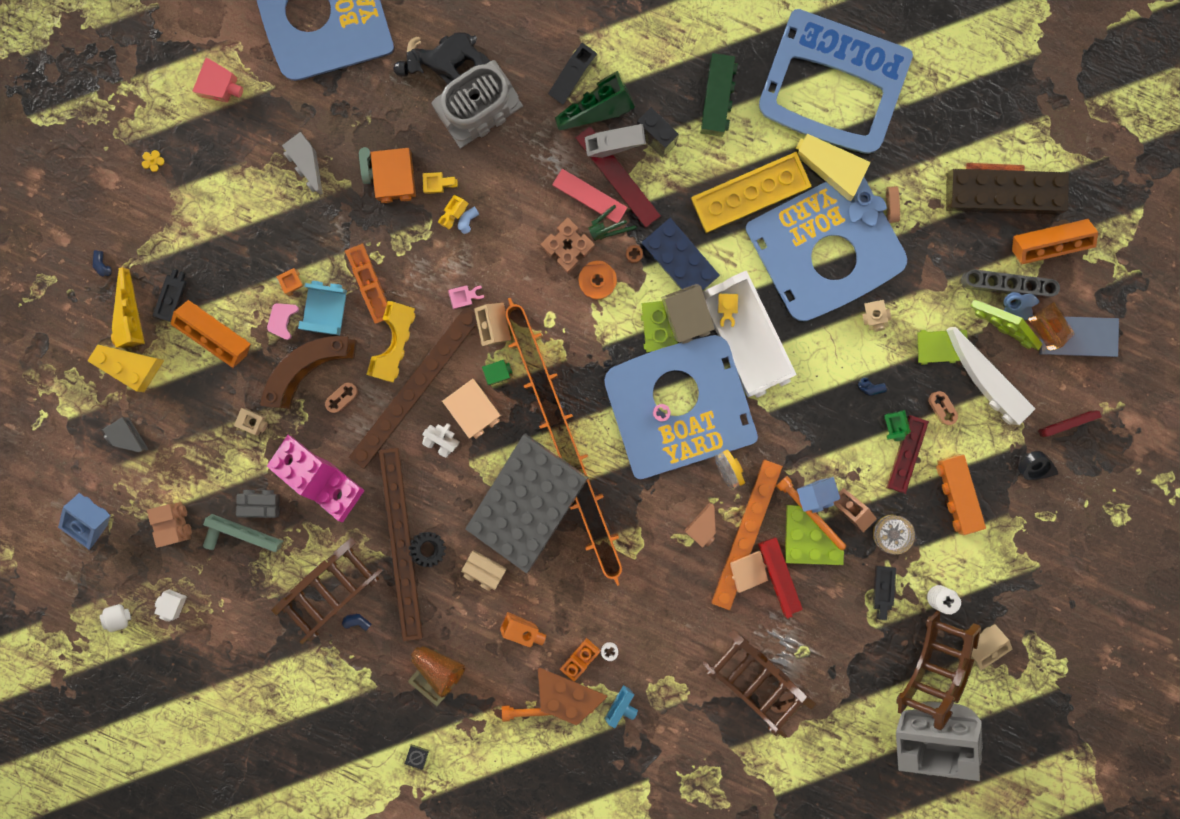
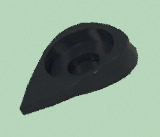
[1018,451,1058,480]

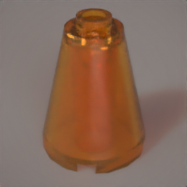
[411,646,465,698]

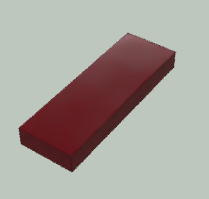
[1038,410,1102,437]

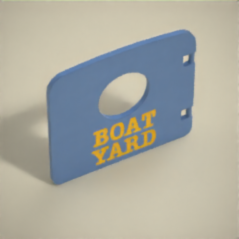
[257,0,394,81]
[745,177,907,321]
[604,335,758,479]

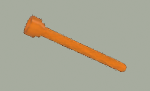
[776,476,846,550]
[502,706,594,722]

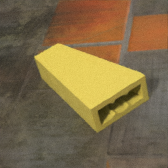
[796,134,870,201]

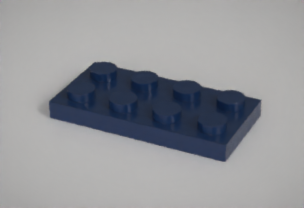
[641,218,720,291]

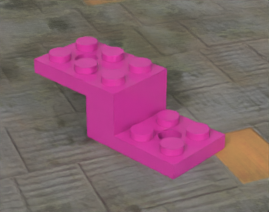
[266,435,365,523]

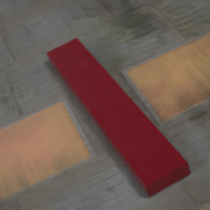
[575,126,661,228]

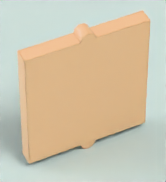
[730,551,768,593]

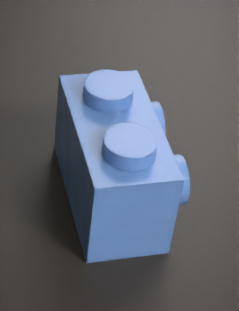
[797,477,840,513]

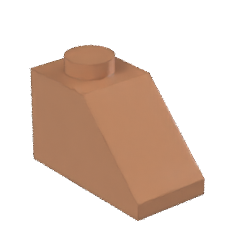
[834,488,877,532]
[684,503,716,548]

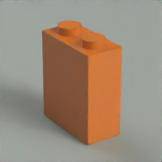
[371,148,416,203]

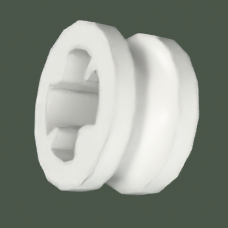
[601,642,618,661]

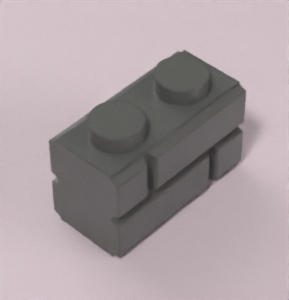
[236,490,280,518]

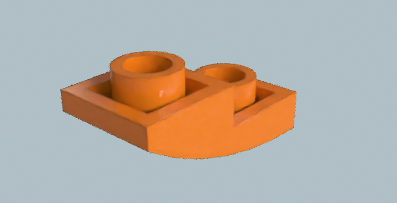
[560,638,601,682]

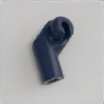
[92,250,112,277]
[858,377,887,396]
[342,614,372,632]

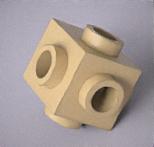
[862,300,892,332]

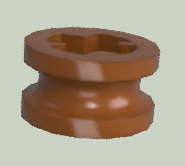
[626,245,643,263]

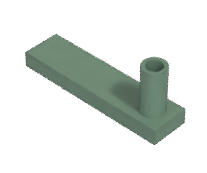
[203,514,283,552]

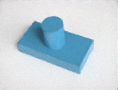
[604,685,638,728]

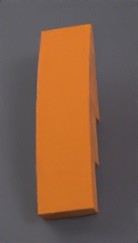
[345,243,387,324]

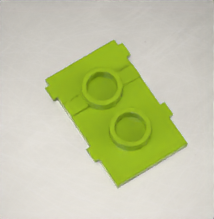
[641,301,678,352]
[917,330,967,365]

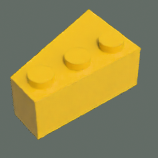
[88,345,164,392]

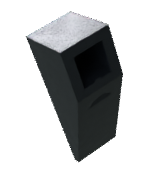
[548,42,598,105]

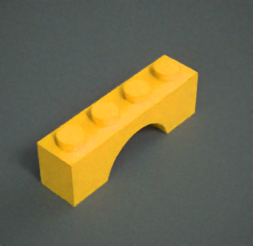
[366,301,415,382]

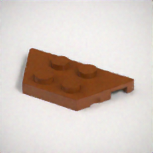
[538,668,607,726]

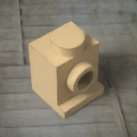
[234,408,268,435]

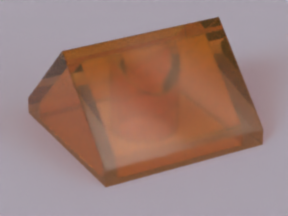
[1028,302,1075,350]

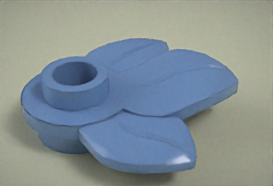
[849,189,887,226]
[1004,292,1039,320]

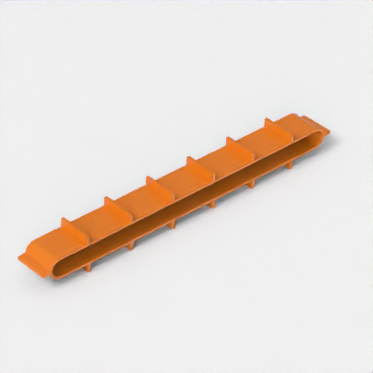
[506,298,622,586]

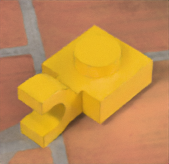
[423,172,458,194]

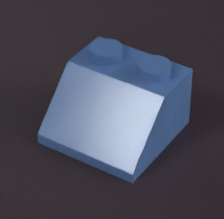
[58,493,110,549]

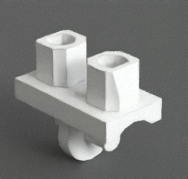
[422,423,460,458]

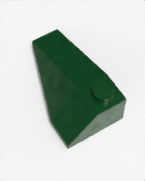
[555,71,635,131]

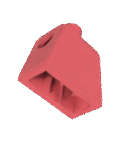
[192,58,243,102]

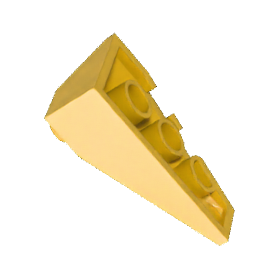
[111,267,145,349]

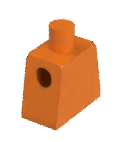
[500,612,546,647]

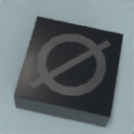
[405,744,429,770]

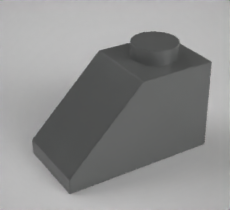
[102,417,149,452]

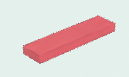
[552,169,628,223]

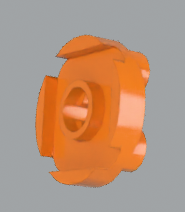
[579,261,617,300]

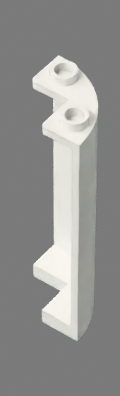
[703,271,797,398]

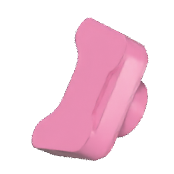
[267,304,299,340]

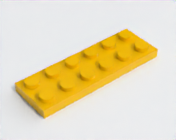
[691,152,812,233]

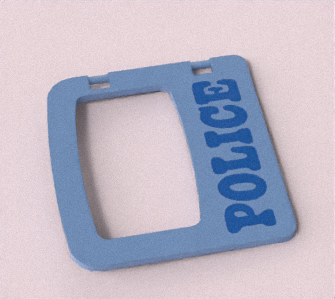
[759,9,913,154]

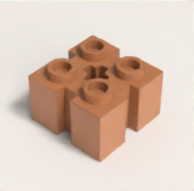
[540,217,595,274]
[147,502,192,548]

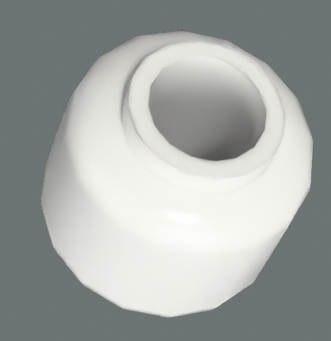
[100,604,131,632]

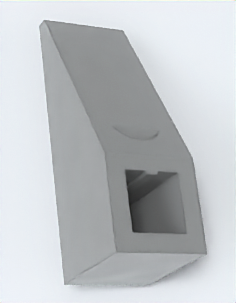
[585,124,646,158]
[282,132,323,195]

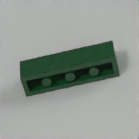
[700,53,738,137]

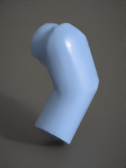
[458,206,479,234]

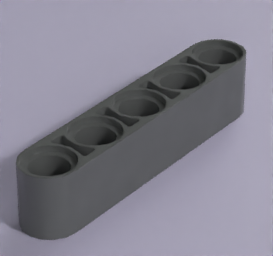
[961,270,1060,298]

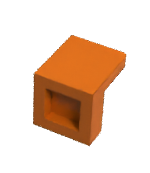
[276,268,304,296]

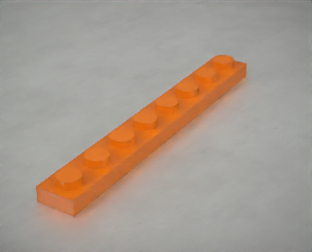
[711,460,783,610]

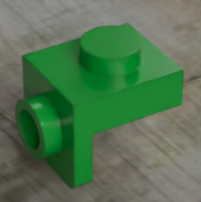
[884,410,911,441]

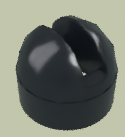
[393,61,409,77]

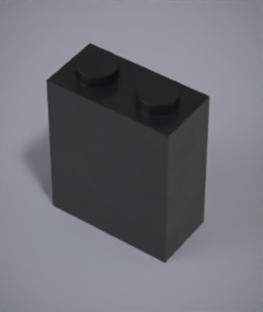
[637,107,679,158]

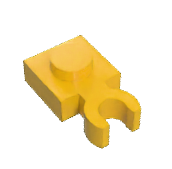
[438,195,469,229]
[718,294,738,327]

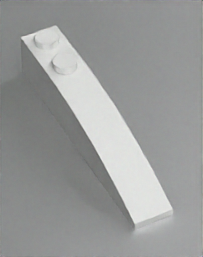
[947,327,1035,425]

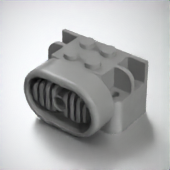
[432,60,523,149]
[896,701,983,781]

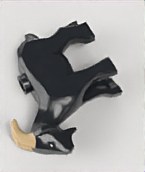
[407,32,490,85]

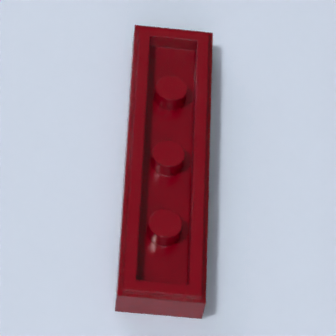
[886,415,929,494]

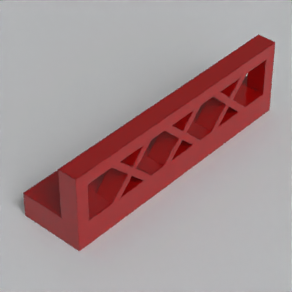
[757,537,803,619]

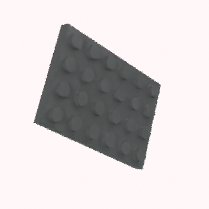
[465,434,589,573]

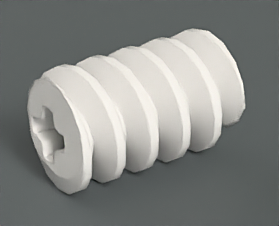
[927,585,961,614]

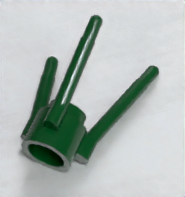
[588,205,637,241]

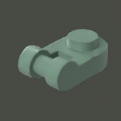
[359,147,373,184]

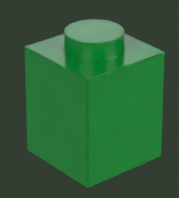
[482,359,513,386]

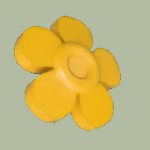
[142,150,164,172]

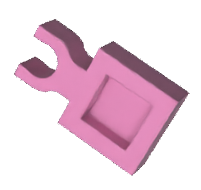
[448,286,484,309]

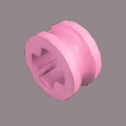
[653,404,671,422]

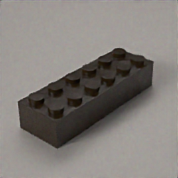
[946,169,1069,215]

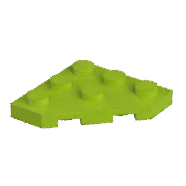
[970,299,1043,350]
[785,505,844,565]

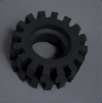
[408,532,446,567]

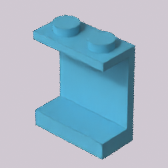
[298,281,347,336]

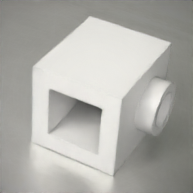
[155,589,187,621]

